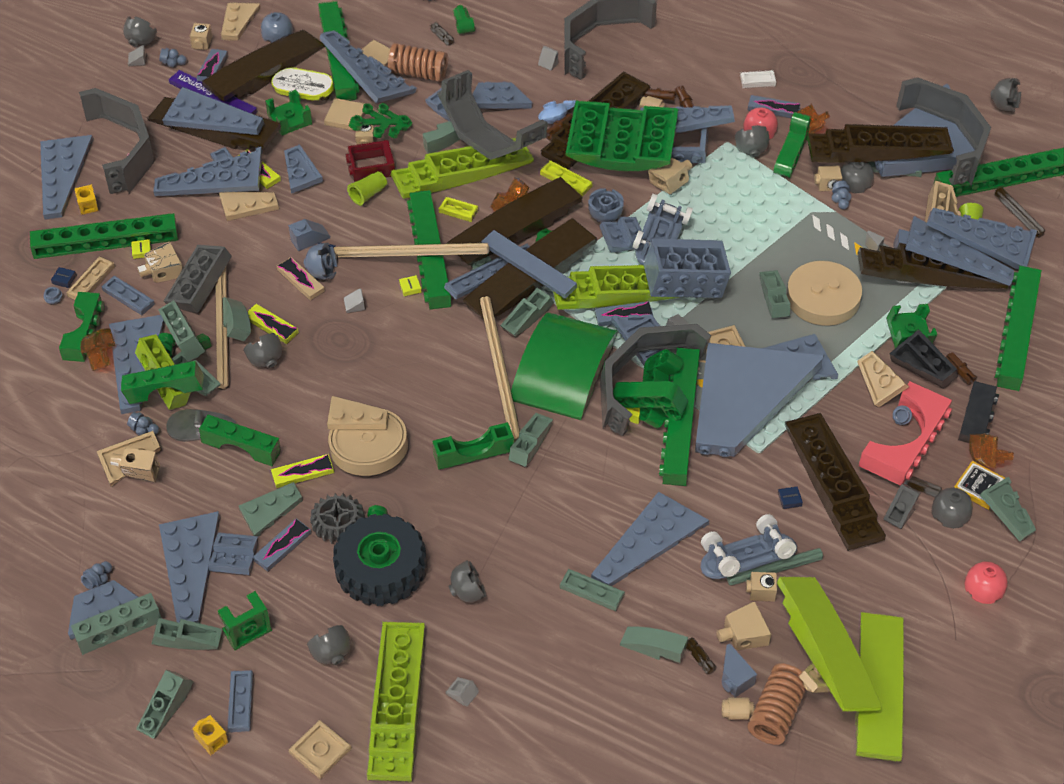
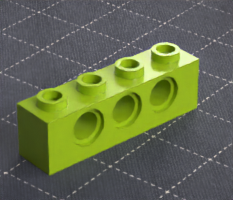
[135,334,191,410]

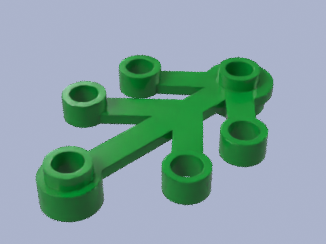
[349,103,412,138]

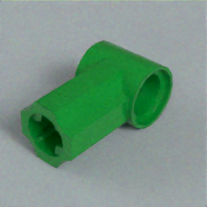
[453,5,475,34]

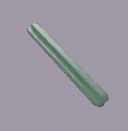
[726,548,823,585]

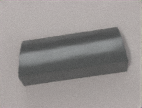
[164,245,232,313]

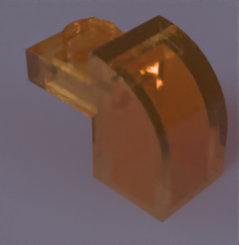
[791,104,830,134]
[490,178,530,211]
[81,328,115,371]
[969,434,1014,468]

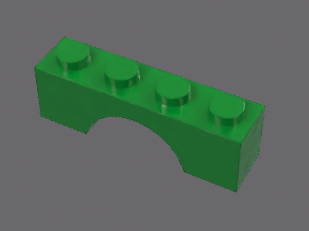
[59,292,104,362]
[121,361,204,404]
[199,415,281,466]
[432,422,514,470]

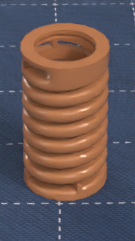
[388,43,448,82]
[747,664,806,745]

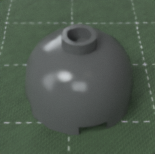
[123,16,157,47]
[991,78,1021,112]
[735,126,769,157]
[840,162,874,193]
[243,333,283,368]
[931,487,973,529]
[449,560,487,603]
[307,625,351,665]

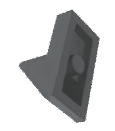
[883,483,921,529]

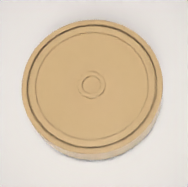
[787,261,862,326]
[328,411,408,476]

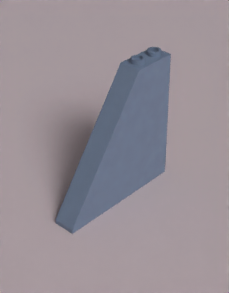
[874,84,981,177]
[695,343,823,457]

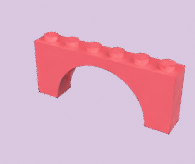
[858,381,953,486]

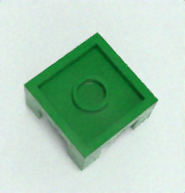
[265,89,312,136]
[886,304,937,348]
[217,591,272,651]

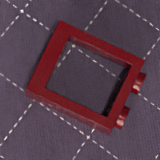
[345,140,395,182]

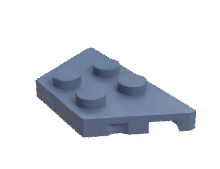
[472,82,532,109]
[610,314,669,365]
[68,580,139,640]

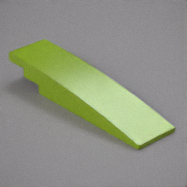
[391,138,534,199]
[553,265,680,310]
[777,577,882,711]
[855,612,904,762]
[367,622,425,781]

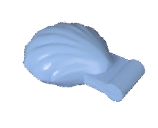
[538,100,575,124]

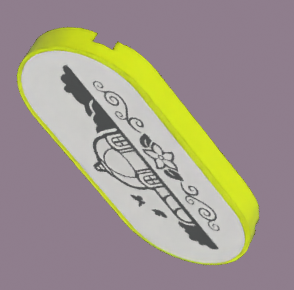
[272,68,334,100]

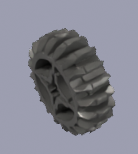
[310,492,365,544]

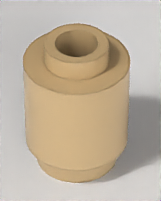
[640,96,666,108]
[722,698,754,720]

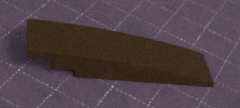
[202,29,326,102]
[541,71,651,170]
[147,97,281,150]
[807,124,954,163]
[447,177,583,266]
[463,218,597,320]
[858,243,1009,289]
[785,413,886,550]

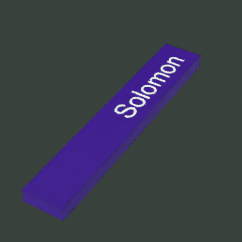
[169,70,258,115]

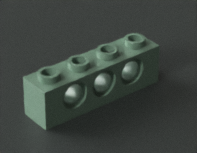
[158,300,205,361]
[71,593,161,655]

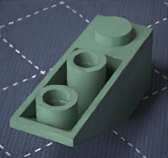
[136,670,194,739]

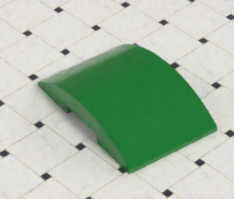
[566,101,678,171]
[511,312,618,420]

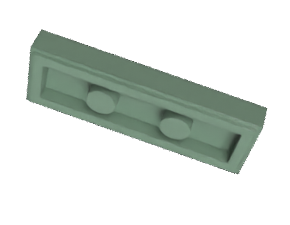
[560,569,625,611]

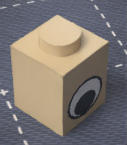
[190,23,212,50]
[356,125,375,145]
[814,165,842,191]
[746,572,777,602]

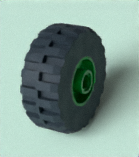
[333,514,427,606]

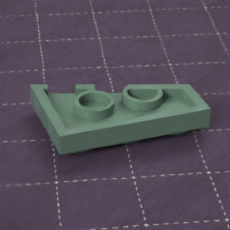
[980,476,1036,541]
[239,482,302,537]

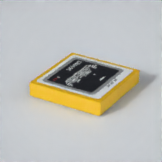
[954,461,1005,510]

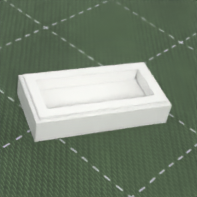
[740,71,776,88]

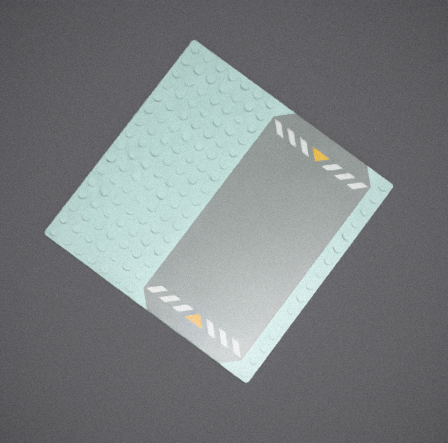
[540,142,947,453]

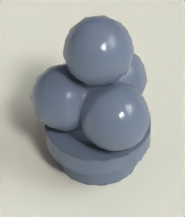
[159,48,187,67]
[832,181,852,209]
[127,412,159,436]
[81,561,112,589]

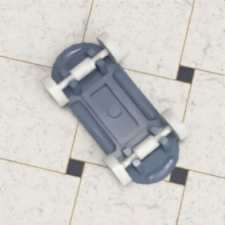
[632,194,693,265]
[701,514,797,579]

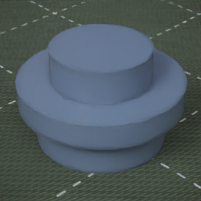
[43,287,63,304]
[893,406,912,425]

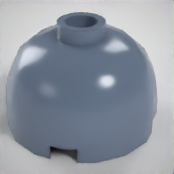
[261,12,294,42]
[588,188,624,222]
[304,243,337,280]

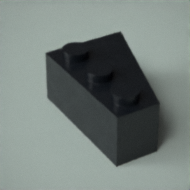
[889,329,958,389]
[958,381,999,446]

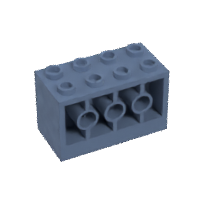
[644,239,731,298]

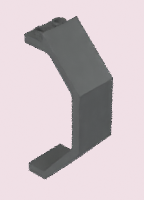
[564,0,657,80]
[437,70,548,160]
[896,77,991,186]
[79,88,154,194]
[600,324,712,436]

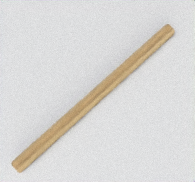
[334,243,489,258]
[216,267,229,389]
[480,296,520,442]

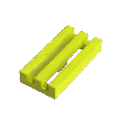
[439,197,478,222]

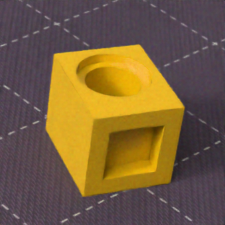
[74,184,99,215]
[192,715,229,755]

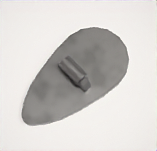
[166,409,236,442]

